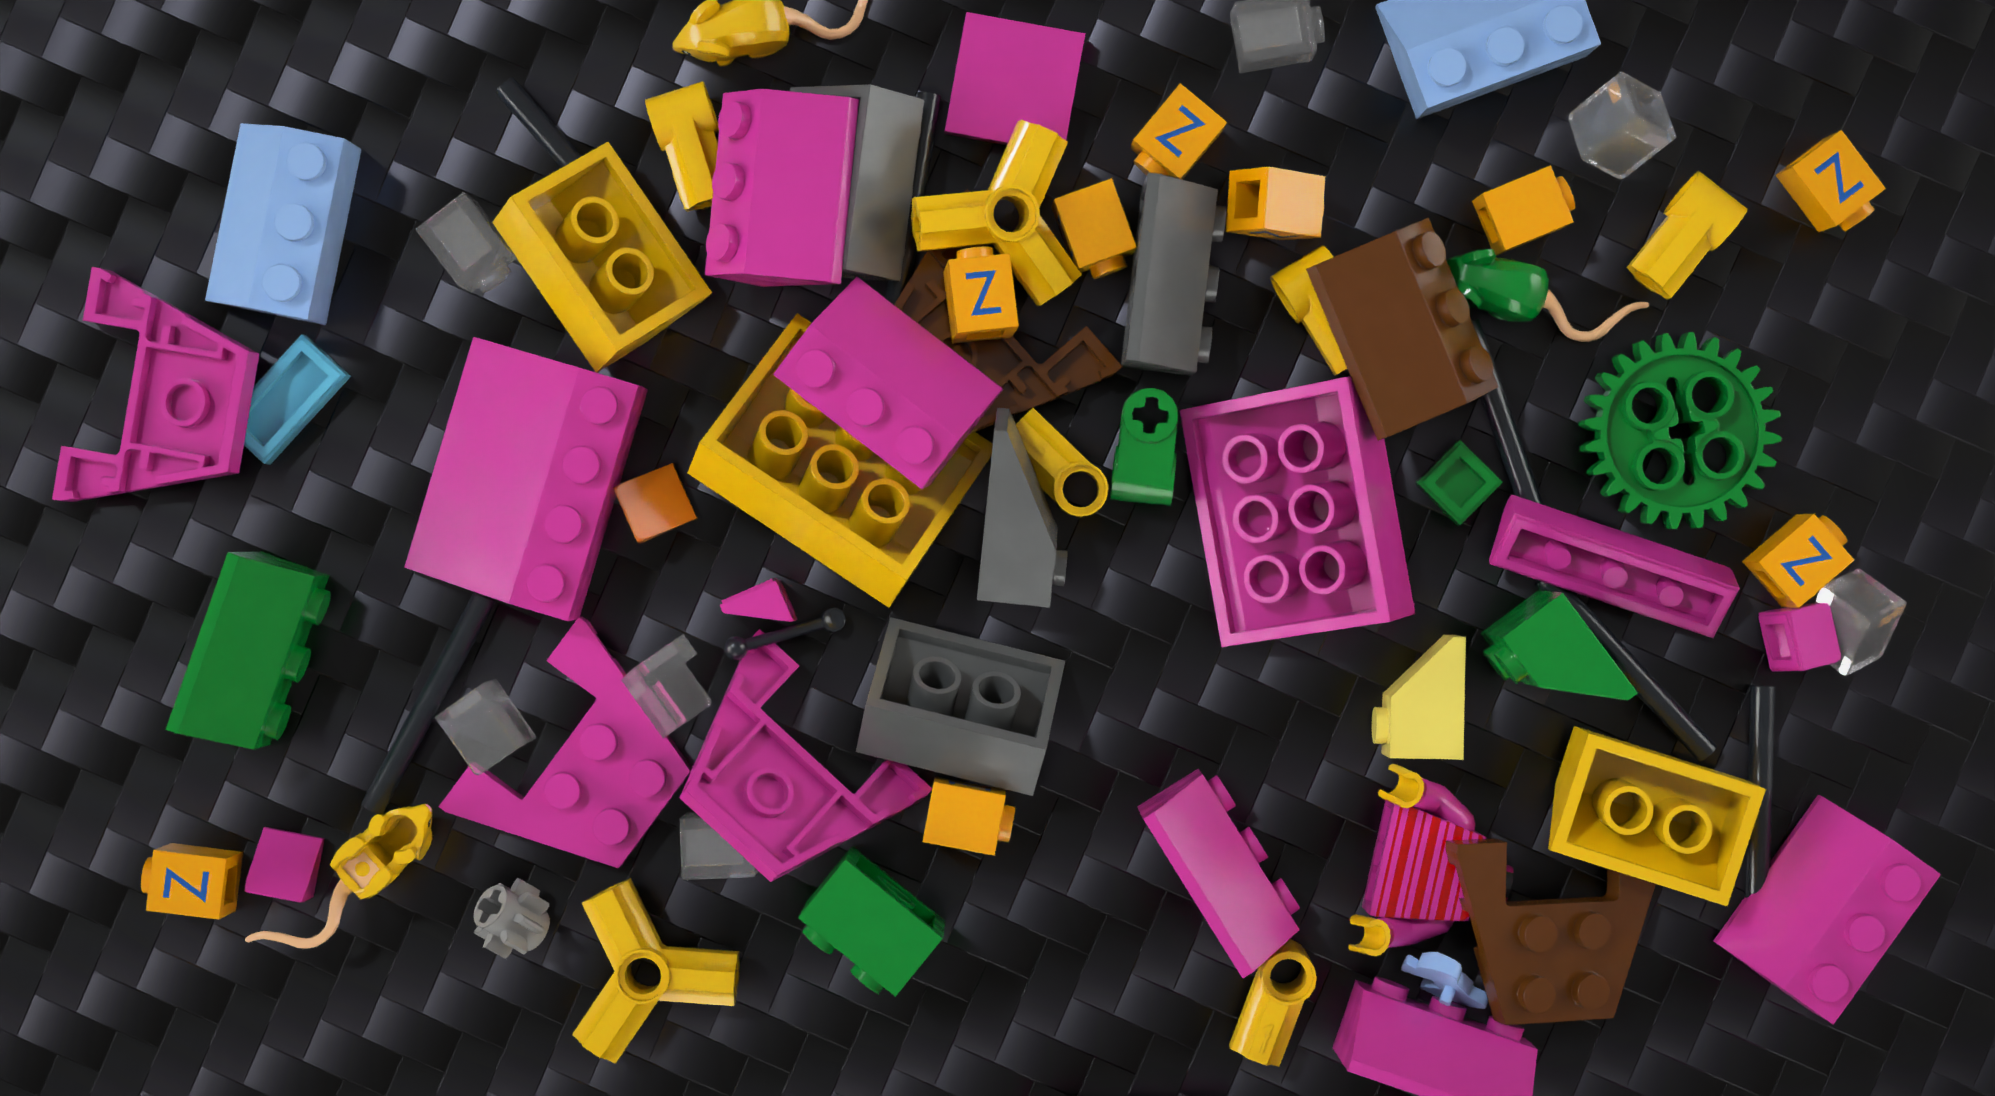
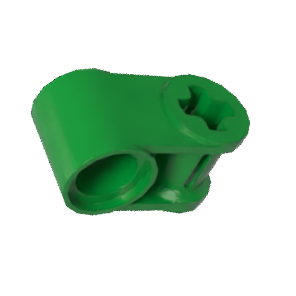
[1110,388,1178,506]

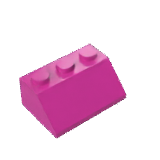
[705,89,859,287]
[773,277,1003,489]
[1137,769,1300,978]
[1713,795,1941,1024]
[1332,976,1538,1096]

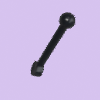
[724,608,846,660]

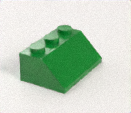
[165,551,331,750]

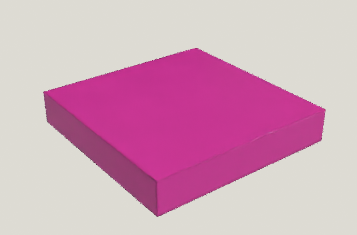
[945,12,1085,156]

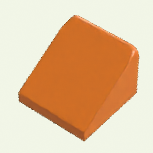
[613,463,697,543]

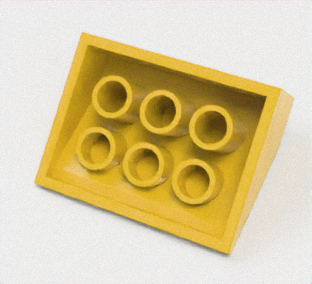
[687,313,993,608]

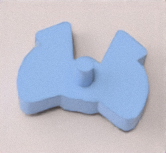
[1401,952,1488,1009]

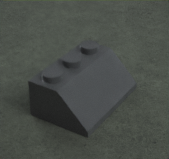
[790,84,924,281]
[1121,172,1227,376]
[856,617,1065,796]

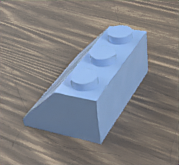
[1375,0,1601,119]
[205,123,361,325]

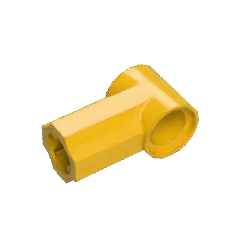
[645,81,719,212]
[1626,171,1747,300]
[1270,245,1347,376]
[1016,407,1109,517]
[1229,939,1317,1067]

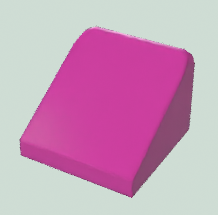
[720,578,798,622]
[1758,602,1841,671]
[244,827,325,902]

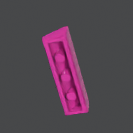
[1489,495,1740,638]

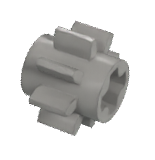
[474,878,550,959]

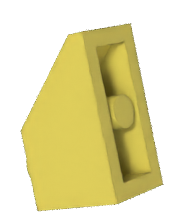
[1372,635,1466,760]

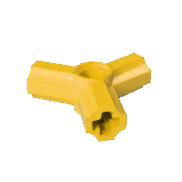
[911,120,1082,306]
[572,878,740,1064]

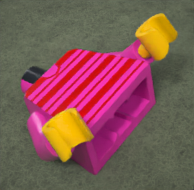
[1348,764,1514,956]

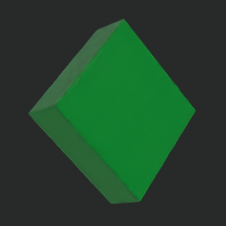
[1415,440,1503,525]

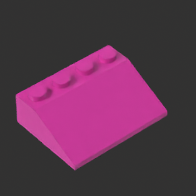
[404,337,648,621]
[1180,376,1415,647]

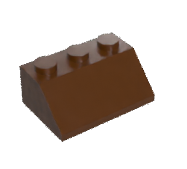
[1306,218,1499,441]

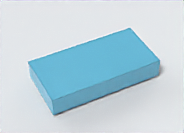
[244,334,351,465]

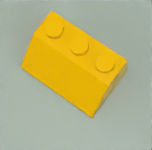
[492,142,712,373]
[1548,726,1766,906]

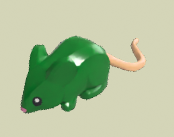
[1446,249,1649,342]

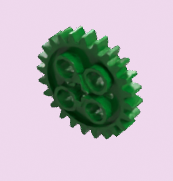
[1578,332,1782,529]

